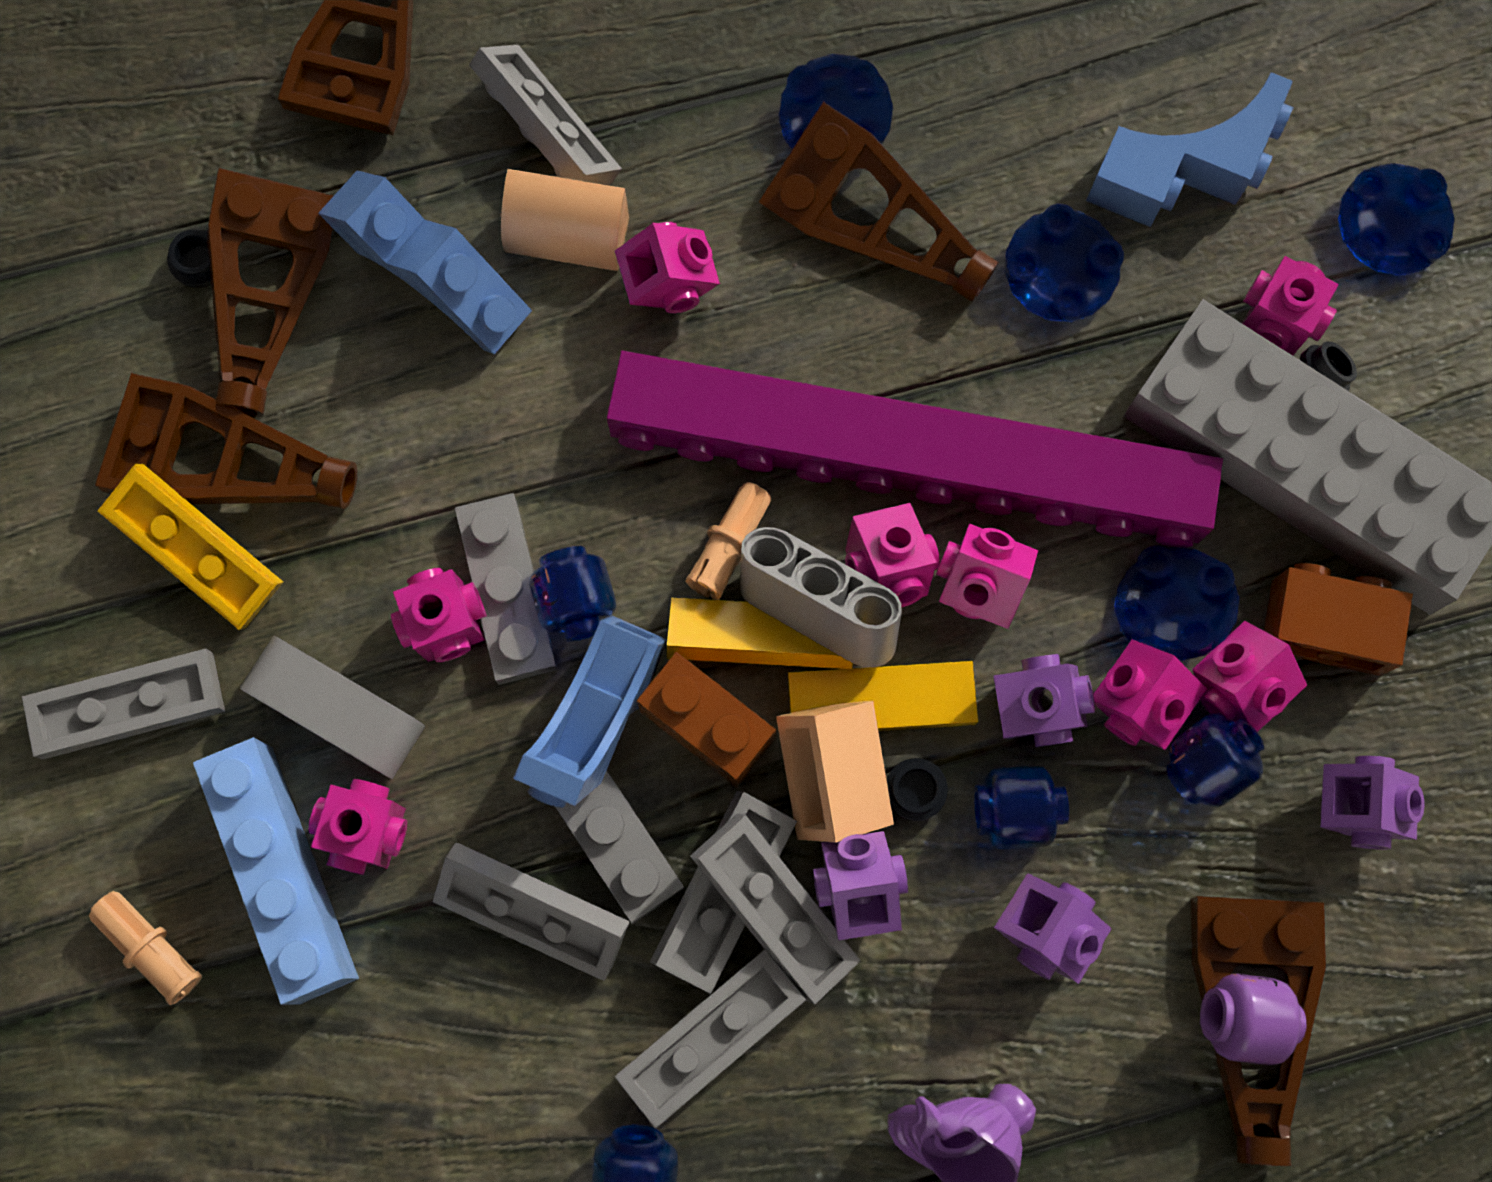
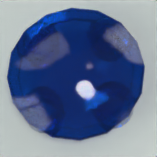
[779,53,893,150]
[1338,163,1455,276]
[1004,203,1124,322]
[1114,545,1240,662]

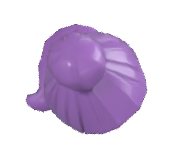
[888,1084,1036,1182]

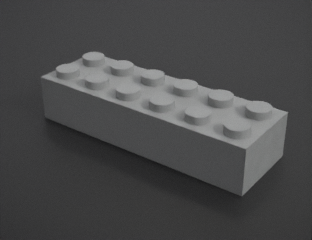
[1123,299,1492,615]

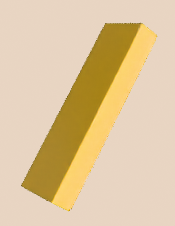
[98,464,283,630]
[667,597,853,669]
[788,661,978,731]

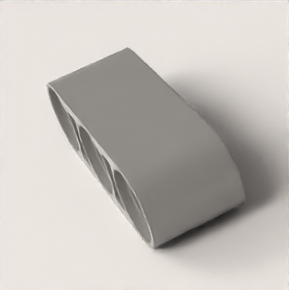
[740,527,902,668]
[239,635,426,779]

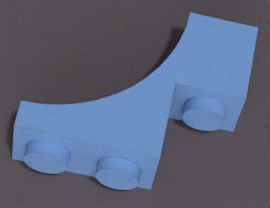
[1086,72,1293,227]
[318,171,532,354]
[514,616,667,807]

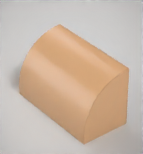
[501,169,629,271]
[776,701,894,843]

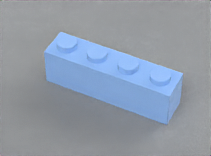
[193,737,359,1005]

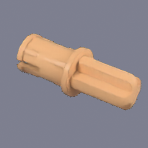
[685,482,771,600]
[89,891,202,1006]

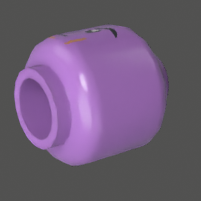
[1200,974,1306,1065]

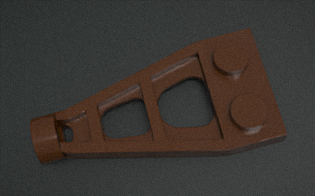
[278,0,413,136]
[759,102,999,302]
[207,168,333,417]
[95,373,357,509]
[1191,896,1326,1166]

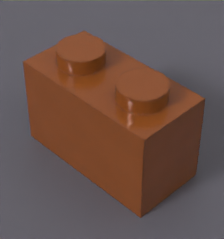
[1264,563,1413,676]
[637,652,776,788]

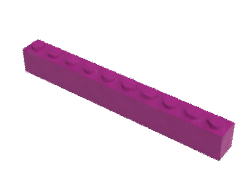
[607,350,1223,548]

